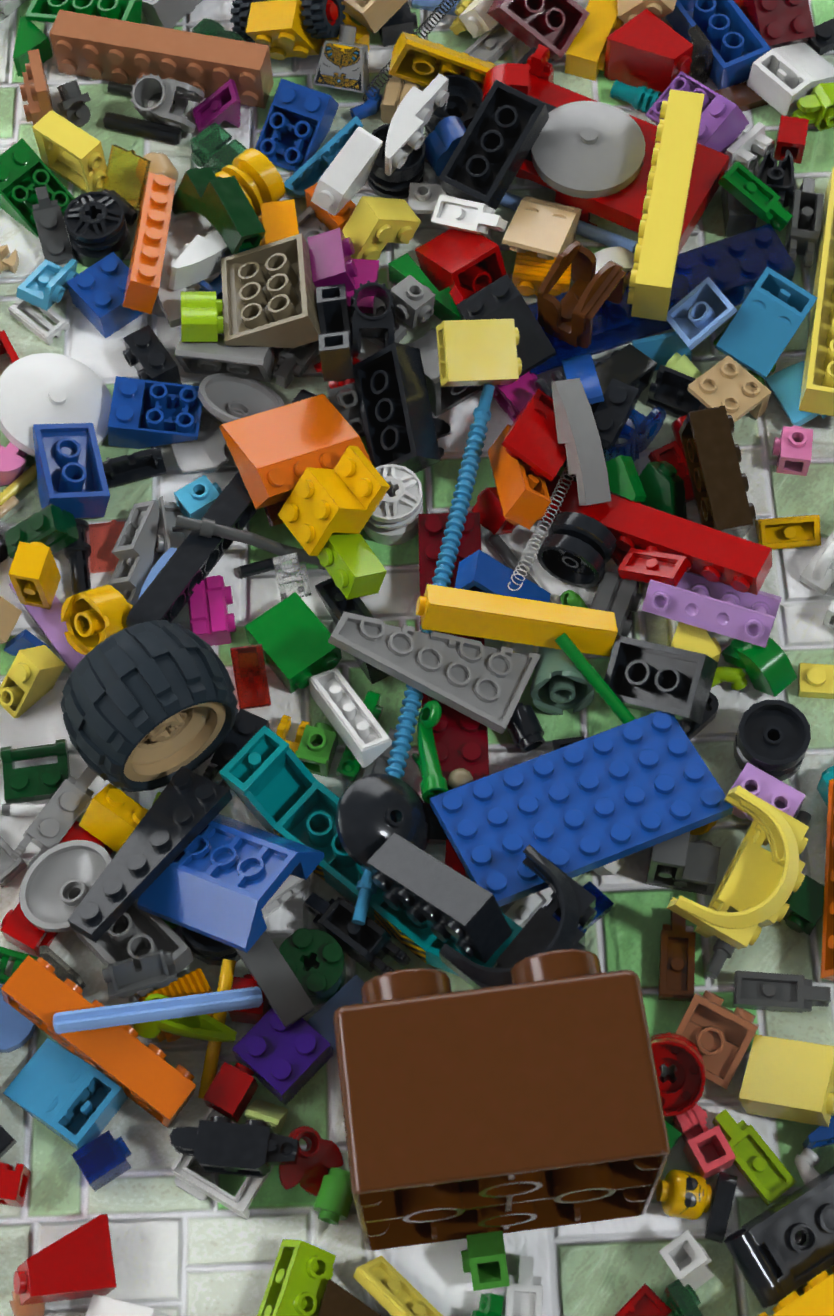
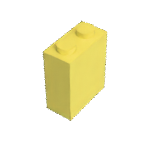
[436,318,522,387]
[738,1034,834,1127]

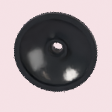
[335,773,430,871]

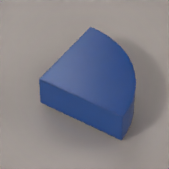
[4,629,50,656]

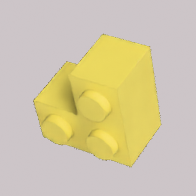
[342,196,421,260]

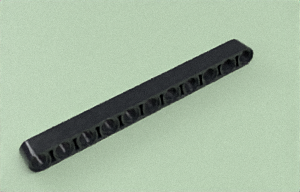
[126,389,317,627]

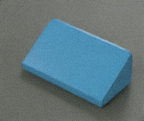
[632,331,692,371]

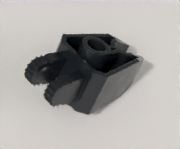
[756,148,795,208]

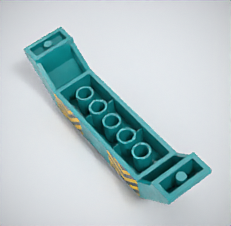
[219,725,523,976]

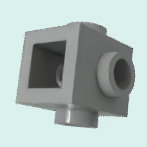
[391,275,435,329]

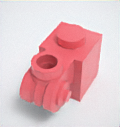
[672,1103,736,1180]

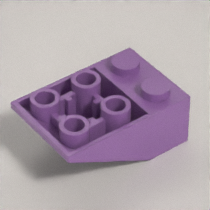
[645,71,749,153]

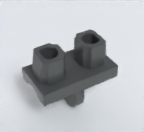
[57,80,91,127]
[327,382,365,437]

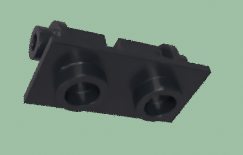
[102,446,167,488]

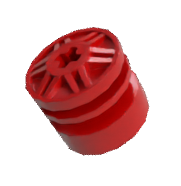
[650,1032,706,1117]

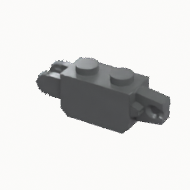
[784,177,824,268]

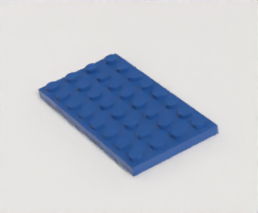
[430,711,733,907]

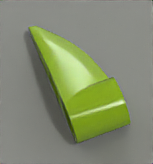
[132,993,237,1042]

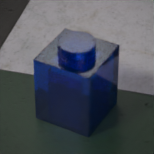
[72,1130,132,1191]

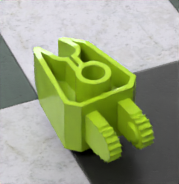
[792,83,834,131]

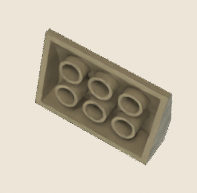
[221,233,320,348]

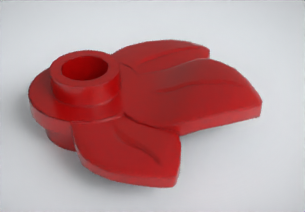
[279,1126,344,1196]

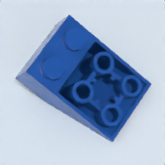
[255,78,339,173]
[108,376,203,449]

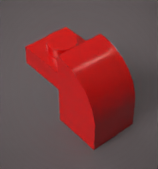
[482,63,530,102]

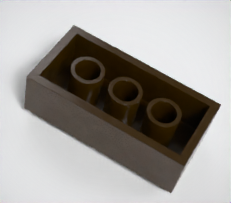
[679,405,756,538]

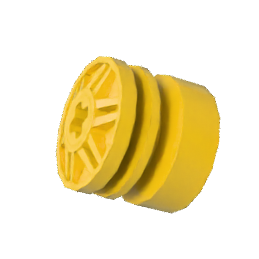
[215,148,286,216]

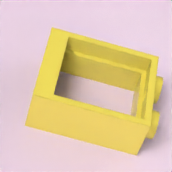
[32,110,110,193]

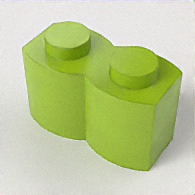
[181,291,223,342]

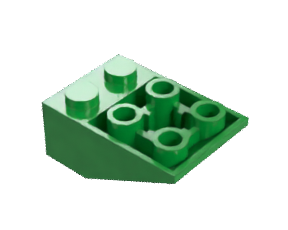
[0,138,75,237]

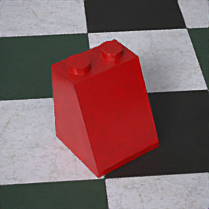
[604,8,693,93]
[415,229,507,293]

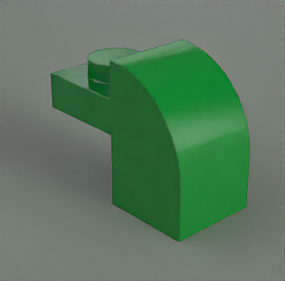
[721,637,797,697]

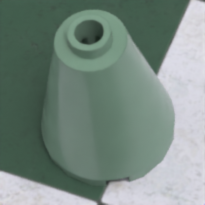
[530,647,594,715]

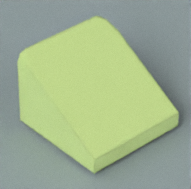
[245,1099,288,1134]

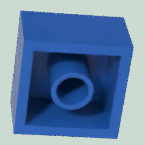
[66,252,144,339]

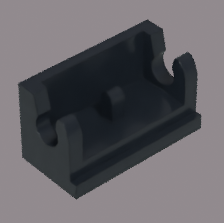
[646,365,708,418]

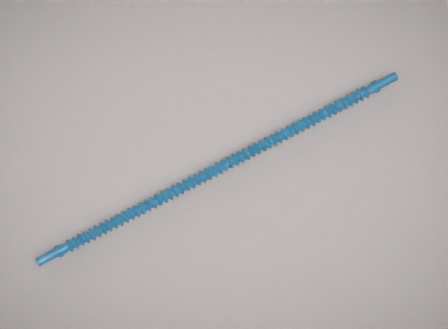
[352,383,495,925]

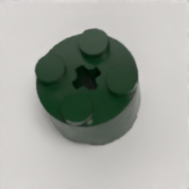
[279,928,346,1006]

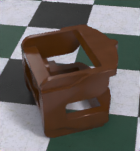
[537,240,631,348]

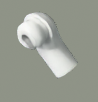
[794,1148,820,1185]

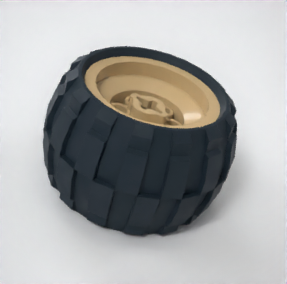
[60,620,238,792]

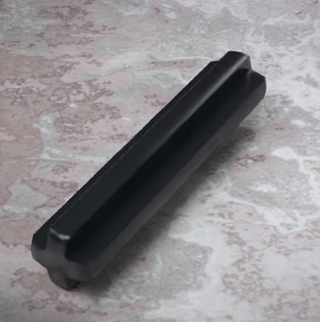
[103,112,182,145]

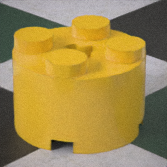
[61,584,133,655]

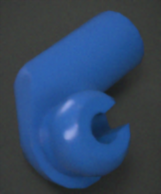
[350,86,383,120]

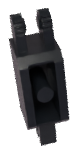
[304,892,411,975]
[169,1116,299,1178]

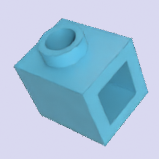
[174,475,222,520]

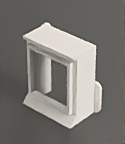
[171,1107,274,1220]

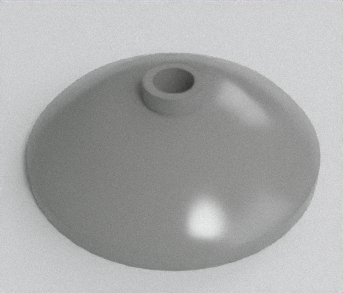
[198,373,285,423]
[19,840,112,933]

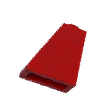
[13,1214,116,1305]

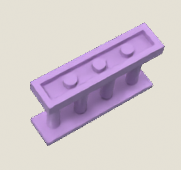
[642,572,782,648]

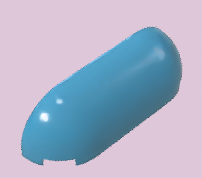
[284,116,363,198]

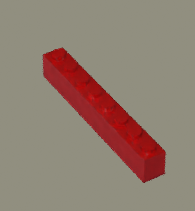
[541,475,772,595]

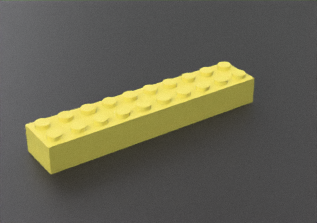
[799,167,834,417]

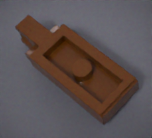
[658,911,696,1002]

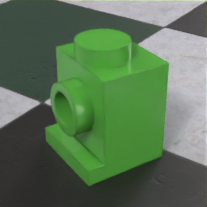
[295,722,338,777]

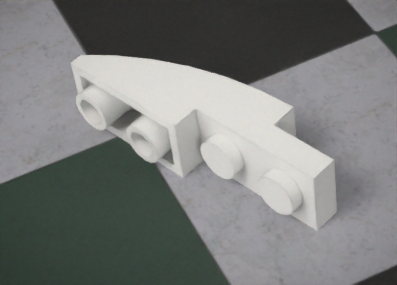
[385,73,449,176]
[167,229,234,290]

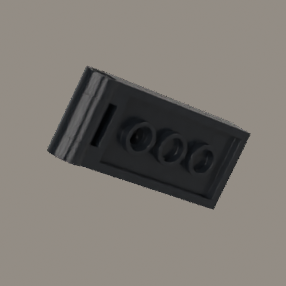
[724,1166,834,1308]

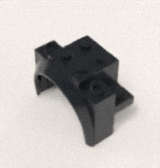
[439,844,597,989]

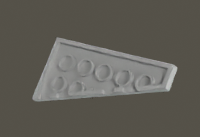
[328,612,541,734]

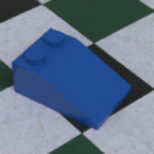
[33,423,110,518]

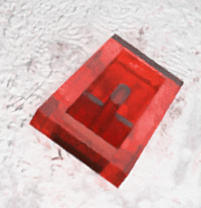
[230,644,271,709]

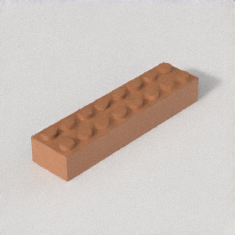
[49,10,274,108]

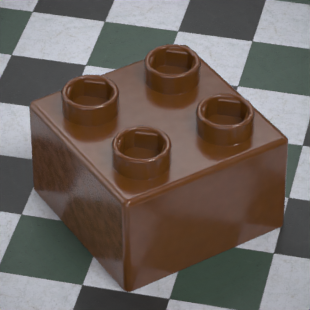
[333,949,670,1251]

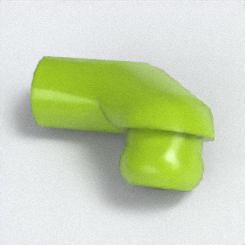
[711,666,748,691]

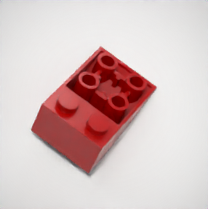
[501,389,567,481]

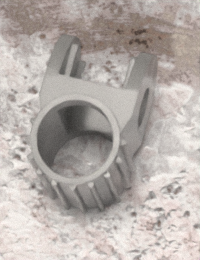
[130,73,205,133]

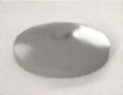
[531,101,645,198]

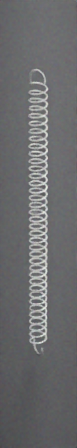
[508,464,576,591]

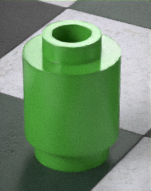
[313,1167,354,1225]

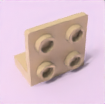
[687,355,772,423]

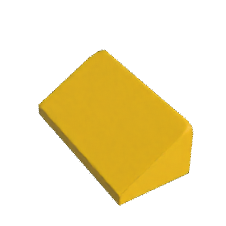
[755,515,821,549]

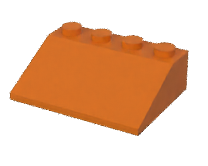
[219,394,372,510]

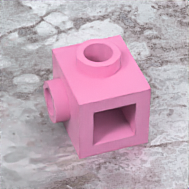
[772,426,813,476]

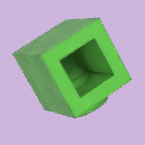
[461,1231,510,1291]

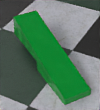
[388,253,462,321]

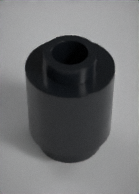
[506,703,545,753]

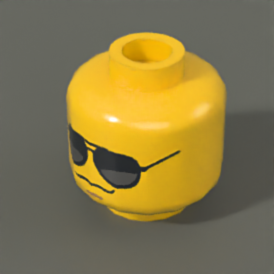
[656,1169,712,1220]

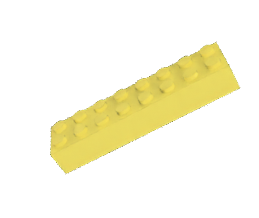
[627,89,705,321]

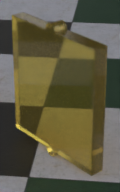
[101,145,151,209]

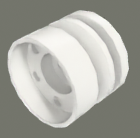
[363,464,424,546]

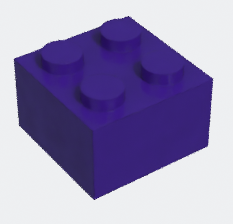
[232,1008,333,1105]

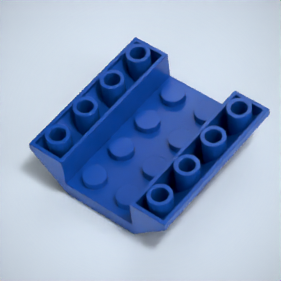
[137,814,325,953]

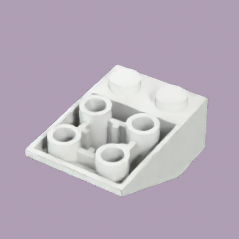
[747,42,834,116]

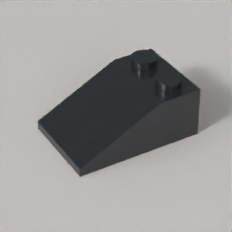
[456,274,557,385]

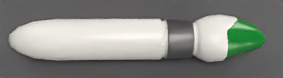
[0,803,46,817]

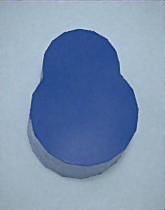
[424,116,467,177]

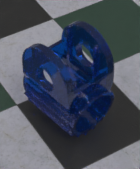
[603,406,666,462]

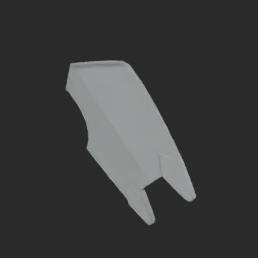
[171,412,228,474]

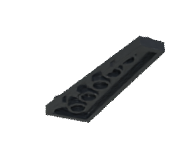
[67,766,233,943]

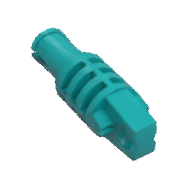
[610,80,662,113]

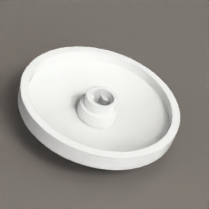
[0,353,112,457]

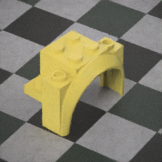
[667,785,809,949]

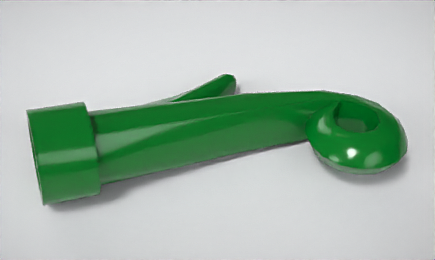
[411,700,448,804]

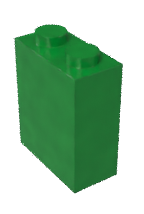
[245,592,342,694]

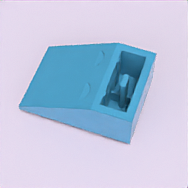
[715,266,817,379]
[3,1038,128,1155]

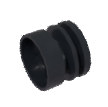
[424,74,483,136]
[367,123,426,199]
[64,191,131,267]

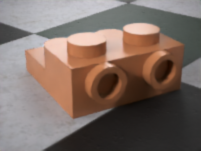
[19,49,53,125]
[675,990,759,1089]

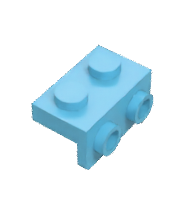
[16,259,78,311]

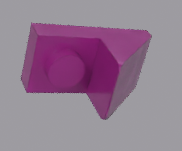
[192,79,241,136]

